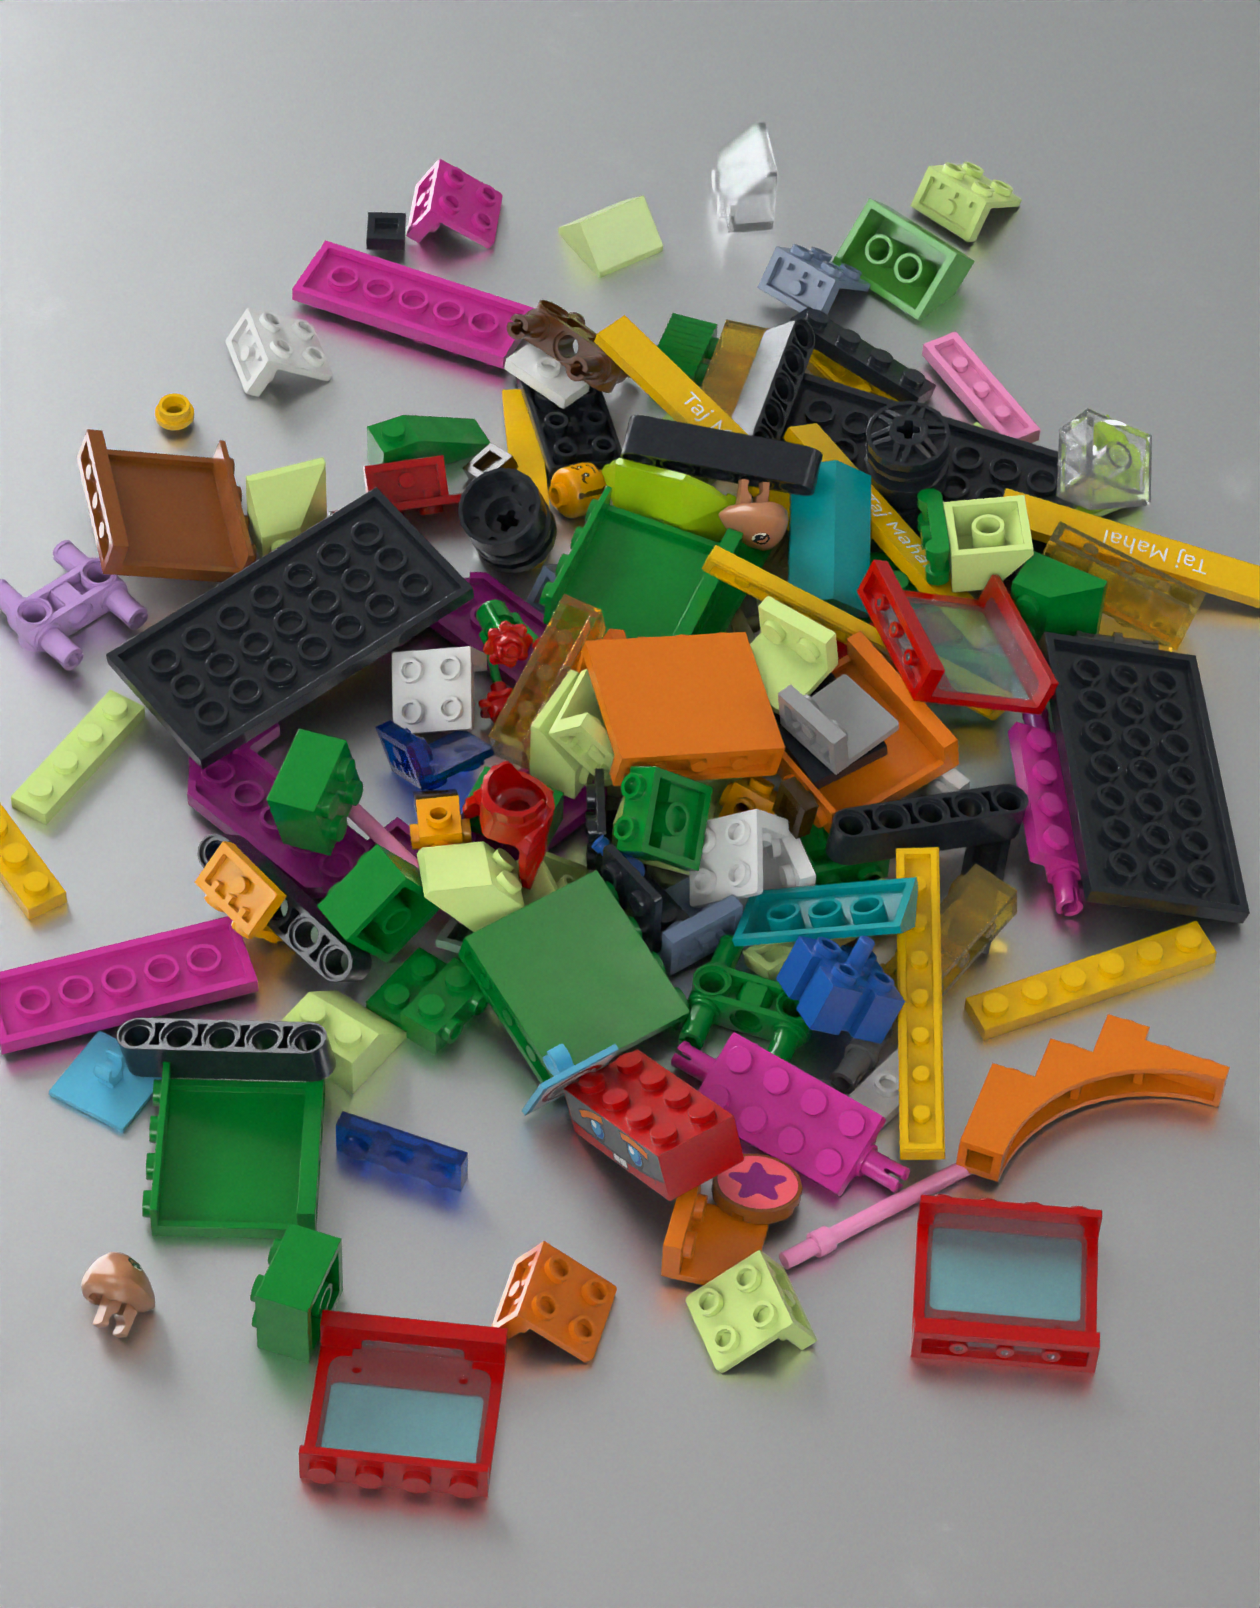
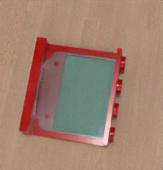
[857,560,1059,715]
[910,1194,1102,1373]
[298,1310,508,1498]

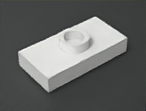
[504,343,590,409]
[848,1048,899,1131]

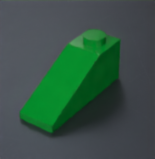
[367,415,490,465]

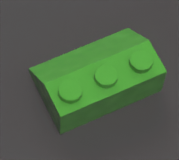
[832,198,975,321]

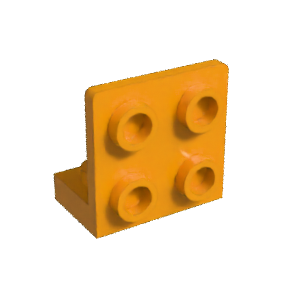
[194,841,287,943]

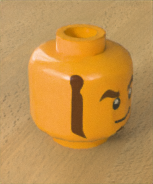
[548,463,606,518]

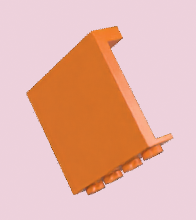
[777,631,959,833]
[577,632,785,786]

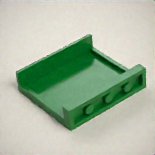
[540,485,743,641]
[458,870,690,1083]
[142,1062,325,1239]

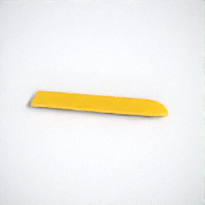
[502,389,550,568]

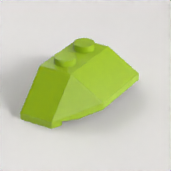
[602,458,736,542]

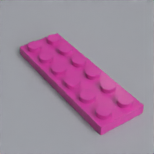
[292,240,535,369]
[0,916,258,1055]

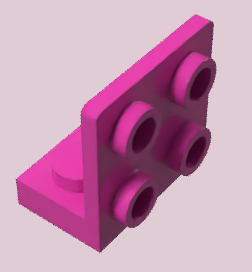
[406,159,503,249]

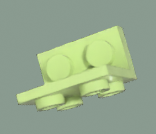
[910,162,1022,242]
[750,596,839,715]
[548,669,614,786]
[686,1250,817,1373]

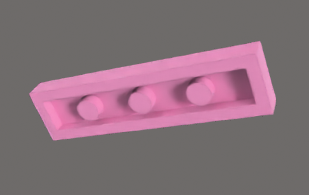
[922,331,1041,443]

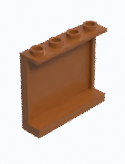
[77,429,257,582]

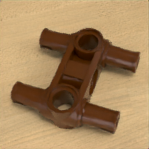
[506,300,631,393]

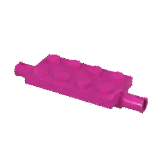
[1008,707,1083,916]
[671,1032,910,1197]

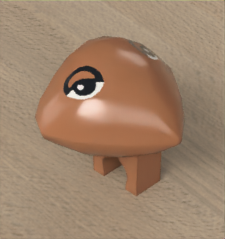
[719,479,788,551]
[81,1252,155,1338]

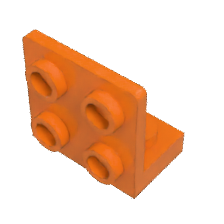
[661,1185,769,1285]
[491,1241,617,1363]

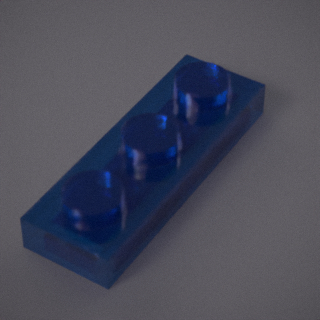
[336,1111,468,1192]

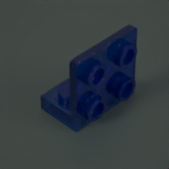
[375,720,495,791]

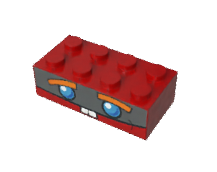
[563,1049,744,1201]

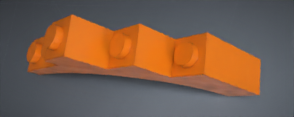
[956,1014,1230,1182]

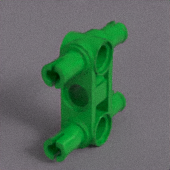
[678,935,813,1063]

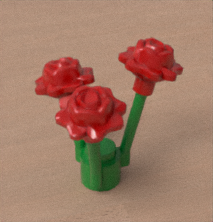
[476,599,574,725]

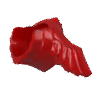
[463,761,555,890]

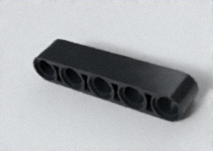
[732,317,815,441]
[620,415,823,496]
[825,784,1029,865]
[197,834,372,982]
[117,1018,336,1082]

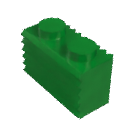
[657,313,722,387]

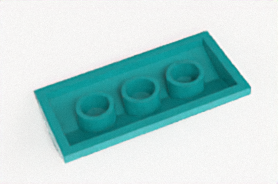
[788,460,871,618]
[732,877,918,947]

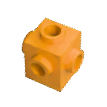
[718,776,777,818]
[410,795,472,850]

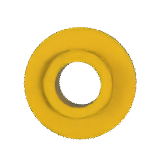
[155,393,194,430]

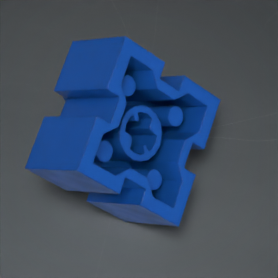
[776,936,905,1044]

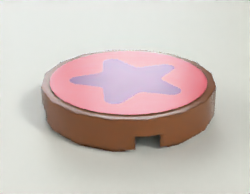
[711,1154,803,1224]

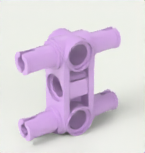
[0,540,148,671]

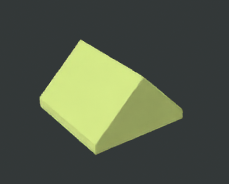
[558,195,663,278]

